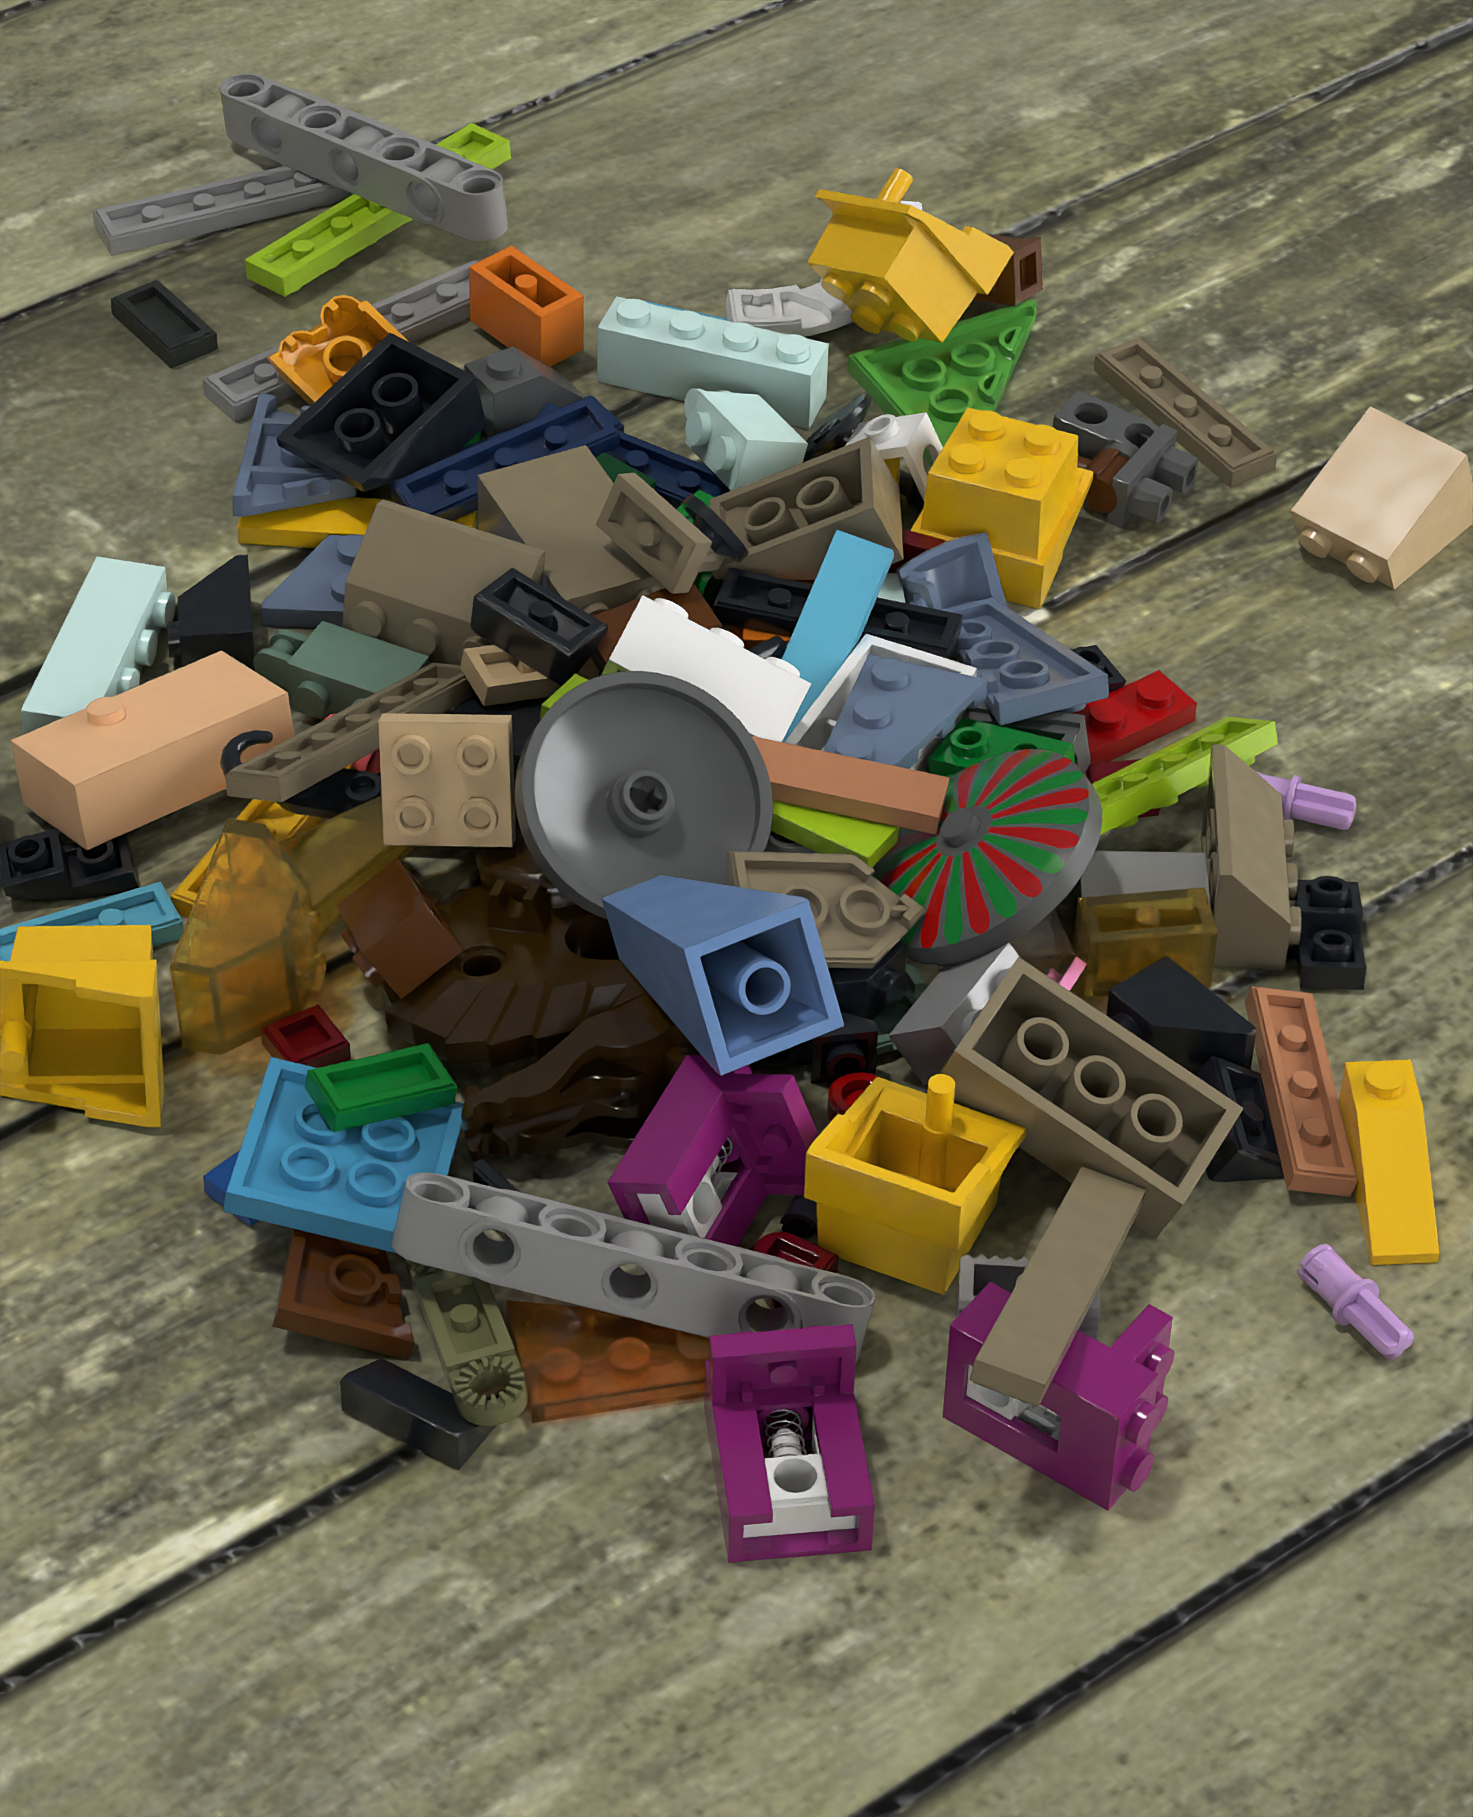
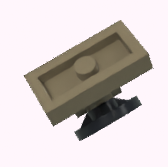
[595,473,749,594]

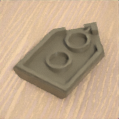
[725,851,926,968]

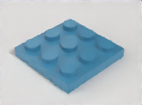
[223,1057,464,1253]

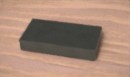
[111,280,218,368]

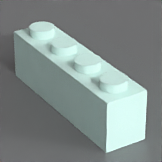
[597,296,829,430]
[21,557,175,734]

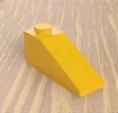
[1339,1059,1440,1265]

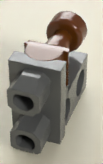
[1053,390,1199,528]

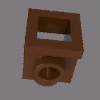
[973,234,1043,306]

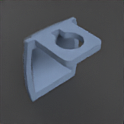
[896,533,1007,610]

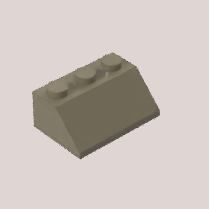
[342,499,546,665]
[1200,744,1301,970]

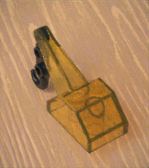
[170,730,416,1055]

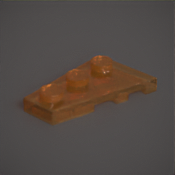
[506,1300,710,1423]

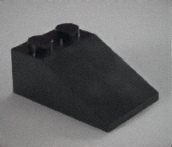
[276,333,487,492]

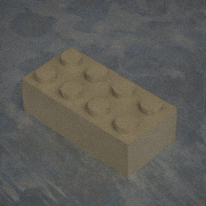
[939,957,1244,1239]

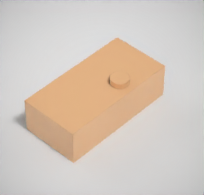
[10,651,295,850]

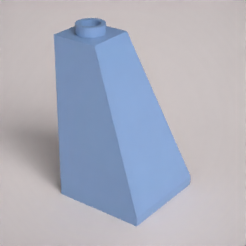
[601,875,844,1075]

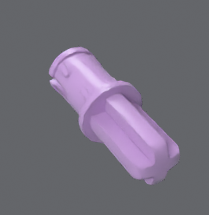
[1256,772,1356,830]
[1297,1244,1414,1360]

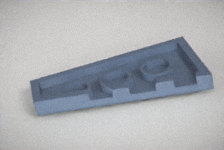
[943,597,1109,726]

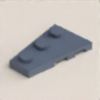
[823,654,988,769]

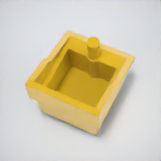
[807,168,1014,343]
[910,407,1094,610]
[0,925,164,1127]
[804,1074,1027,1295]

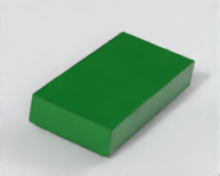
[305,1043,458,1132]

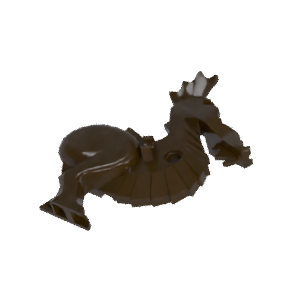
[345,772,701,1162]

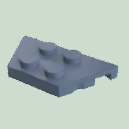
[232,394,357,517]
[261,534,364,629]

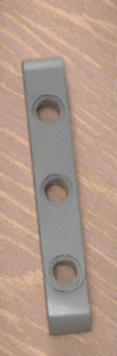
[219,73,508,242]
[392,1172,876,1362]

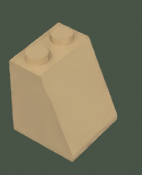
[1291,406,1473,590]

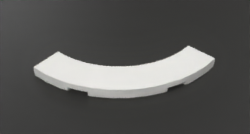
[725,198,922,337]

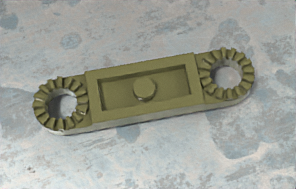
[406,1259,528,1426]

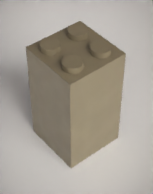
[477,445,665,616]

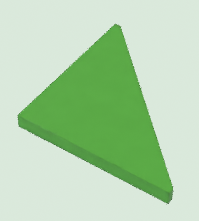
[848,299,1037,467]

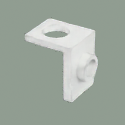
[845,412,943,500]

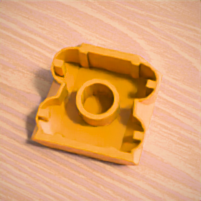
[267,295,409,406]

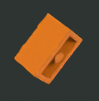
[469,245,584,367]

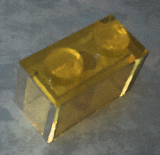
[1072,887,1218,998]

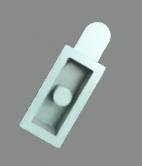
[684,388,808,491]

